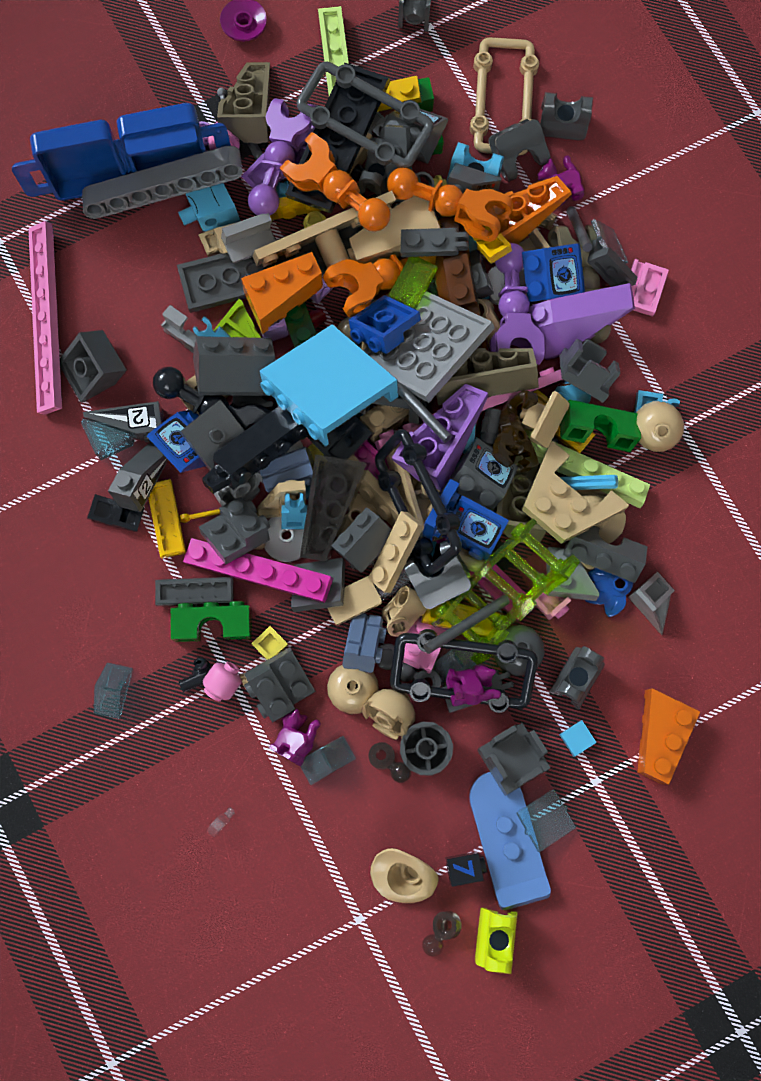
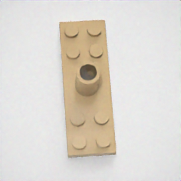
[253,191,396,268]

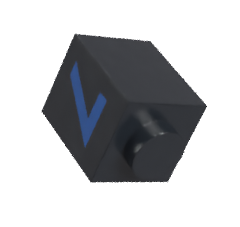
[445,852,487,887]

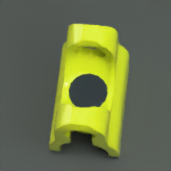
[475,908,518,974]

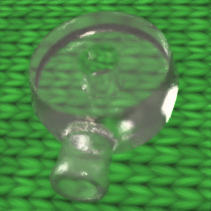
[206,808,235,837]

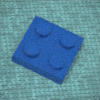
[422,479,461,542]

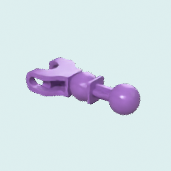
[248,98,318,215]
[489,243,545,365]

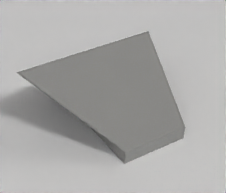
[628,572,675,635]

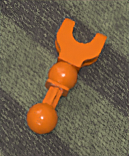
[280,132,391,232]
[387,167,513,242]
[322,254,437,317]

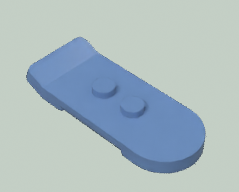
[469,772,551,910]

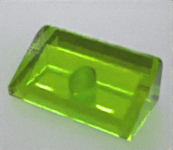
[389,257,438,310]

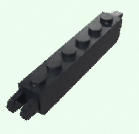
[202,406,309,494]

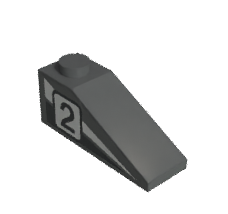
[83,401,164,442]
[108,442,168,512]

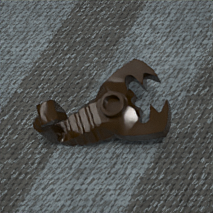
[492,390,539,472]

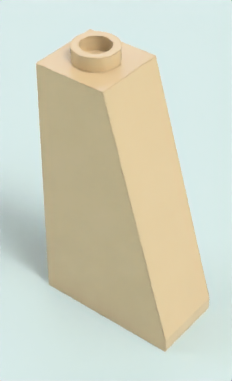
[347,196,440,264]

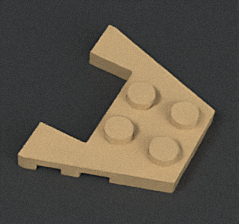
[522,441,629,544]

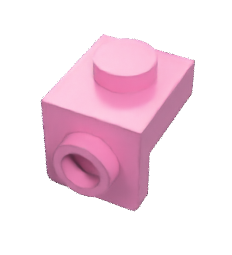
[529,581,572,620]

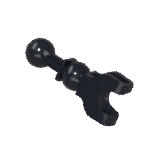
[153,367,272,430]

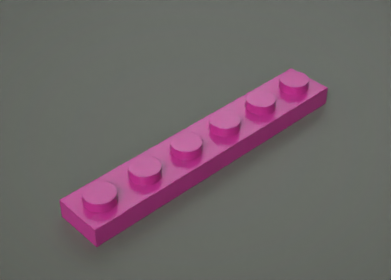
[183,538,333,603]

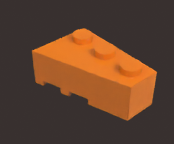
[241,252,323,335]
[637,688,700,785]

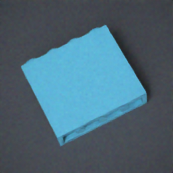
[260,324,398,446]

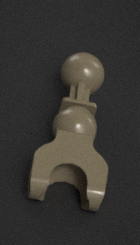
[548,225,611,344]

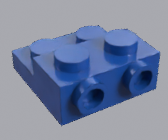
[349,295,421,354]

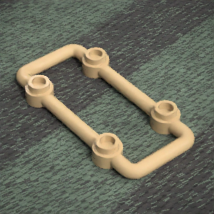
[470,37,539,155]

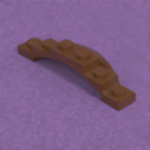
[435,216,490,352]

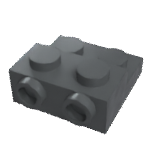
[199,496,270,564]
[244,647,316,723]

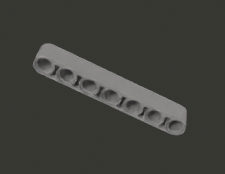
[82,146,243,219]

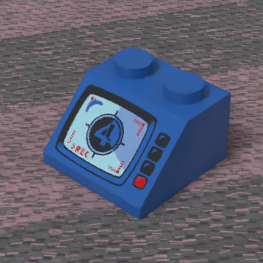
[522,243,585,302]
[147,410,206,473]
[442,495,509,561]

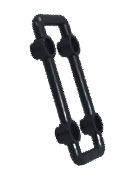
[375,429,462,574]
[390,629,538,713]

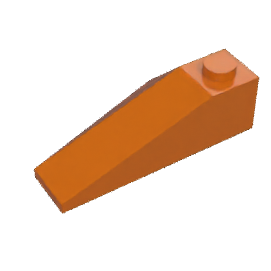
[490,176,572,244]

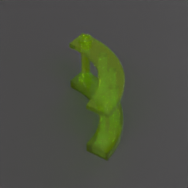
[431,519,581,665]

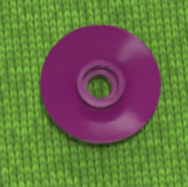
[220,0,267,41]

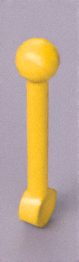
[179,509,220,523]

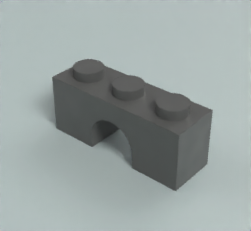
[563,526,648,583]

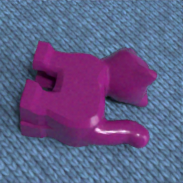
[537,156,584,205]
[446,664,501,706]
[269,709,321,767]

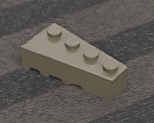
[436,348,539,405]

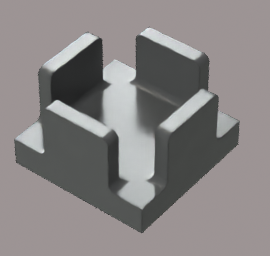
[559,339,620,402]
[477,723,551,796]

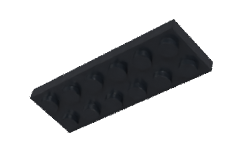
[285,62,390,214]

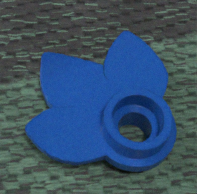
[585,568,633,617]

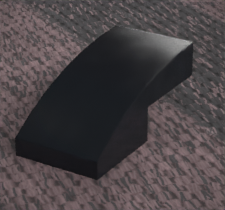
[87,494,144,532]

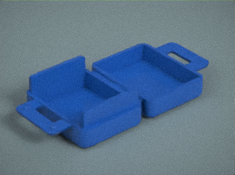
[12,103,231,201]

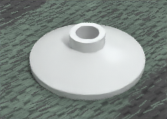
[264,517,313,562]

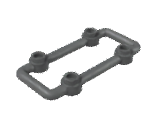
[296,61,434,168]

